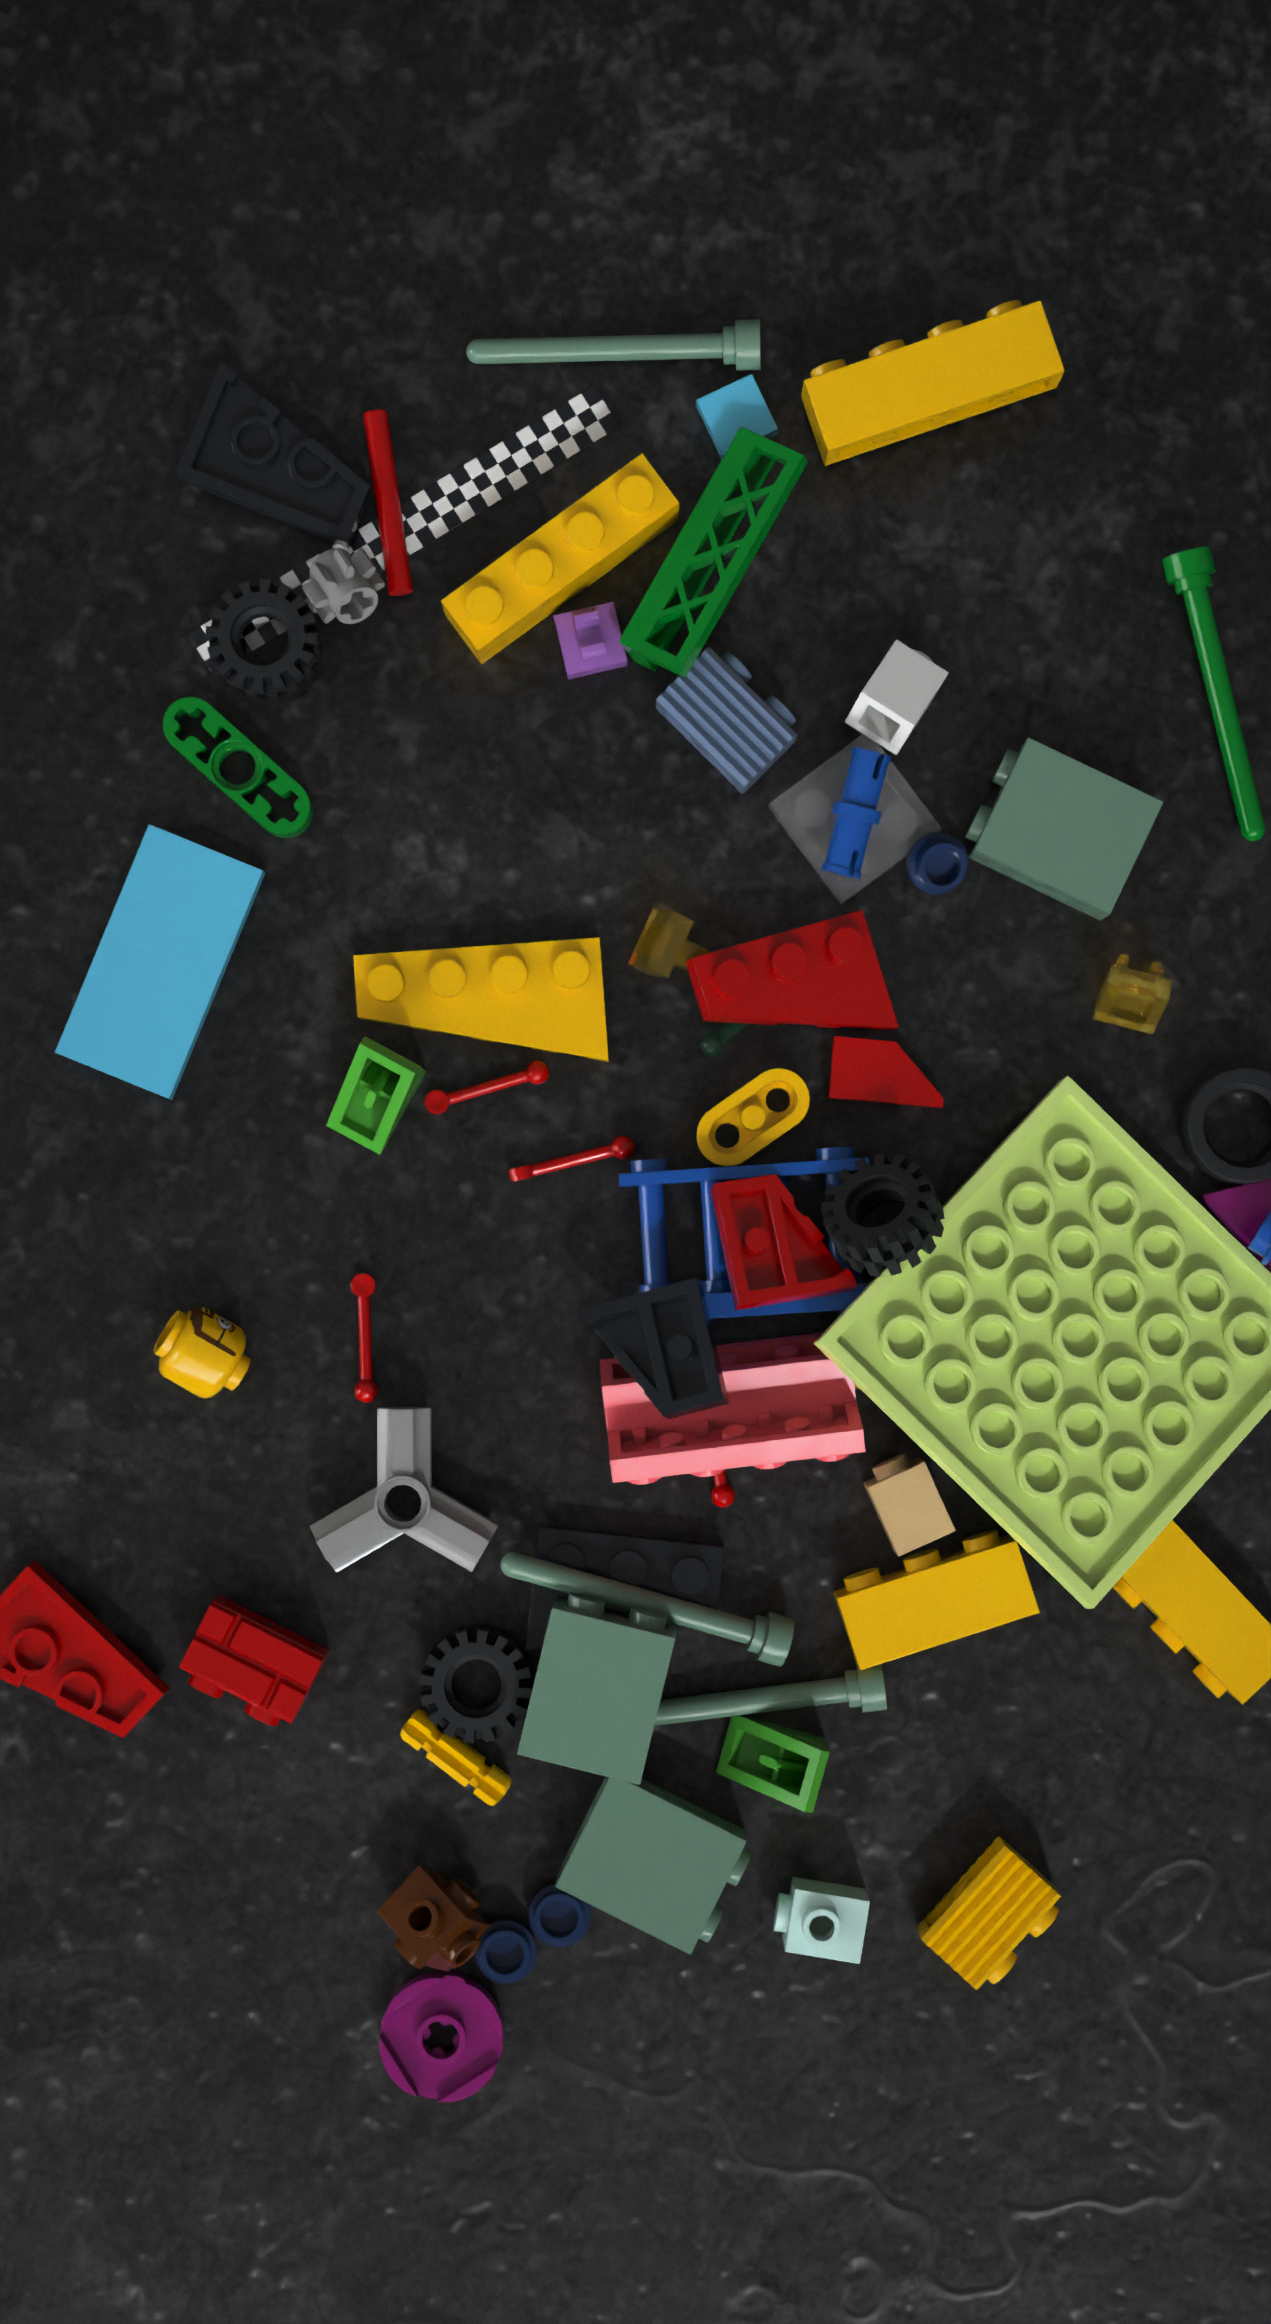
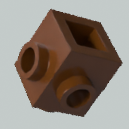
[376,1865,490,1972]

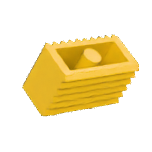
[916,1836,1061,1990]

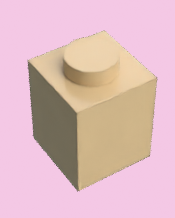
[863,1453,956,1557]

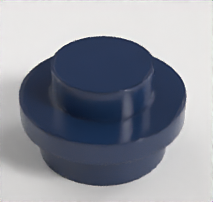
[906,832,968,895]
[528,1883,591,1947]
[475,1919,537,1983]

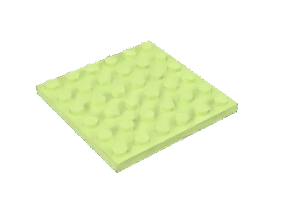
[814,1075,1271,1609]

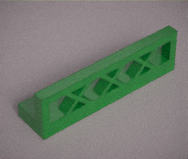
[618,427,808,678]

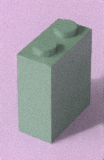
[965,738,1163,921]
[517,1593,678,1785]
[555,1777,752,1955]

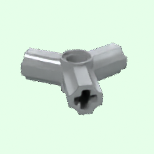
[310,1407,499,1573]

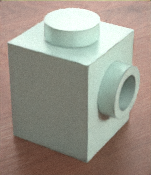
[773,1877,870,1964]

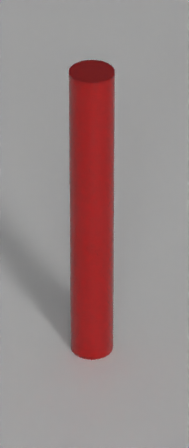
[363,409,413,596]

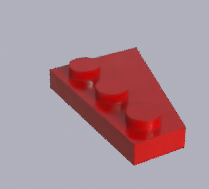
[686,910,899,1031]
[0,1561,170,1738]

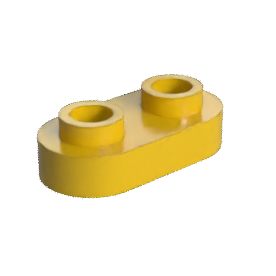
[696,1068,810,1167]

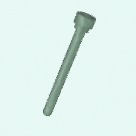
[466,319,761,371]
[500,1552,795,1667]
[654,1663,887,1726]

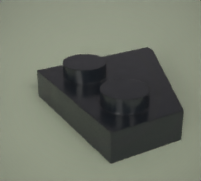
[580,1278,729,1419]

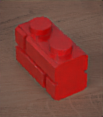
[179,1595,330,1726]

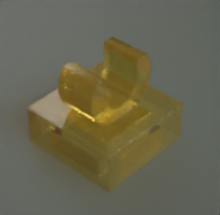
[628,909,709,978]
[1093,954,1172,1034]

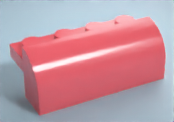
[599,1332,866,1485]

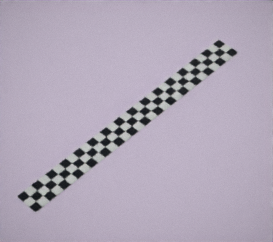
[189,387,618,674]

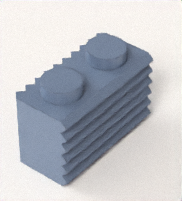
[656,647,797,794]

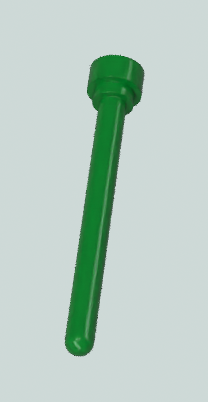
[1162,546,1265,842]

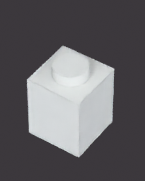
[845,639,949,755]

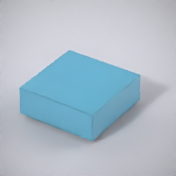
[696,374,778,460]

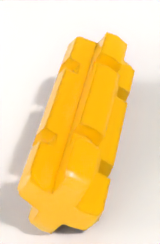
[400,1709,512,1806]

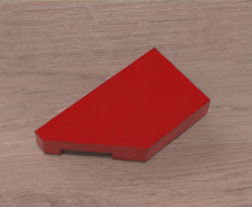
[828,1036,944,1109]

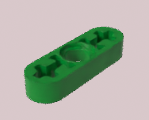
[163,697,313,838]

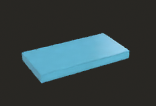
[55,824,265,1100]

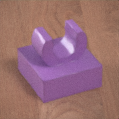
[553,602,628,680]

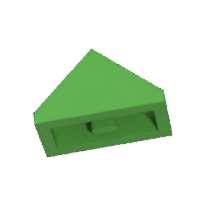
[326,1036,426,1155]
[716,1715,830,1813]

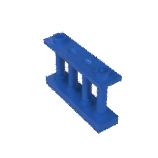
[619,1147,871,1319]

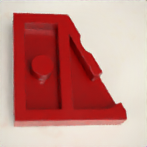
[711,1174,857,1310]

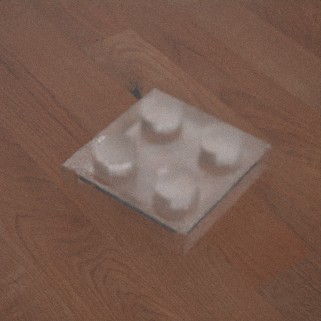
[768,734,942,905]

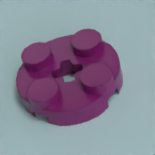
[379,1970,504,2102]

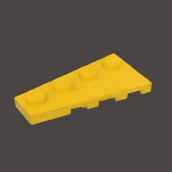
[353,937,609,1062]

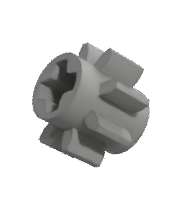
[302,547,385,624]

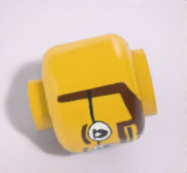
[153,1307,251,1398]

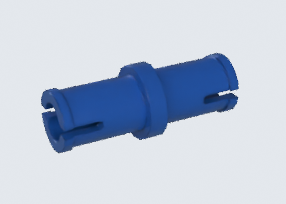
[821,747,891,879]

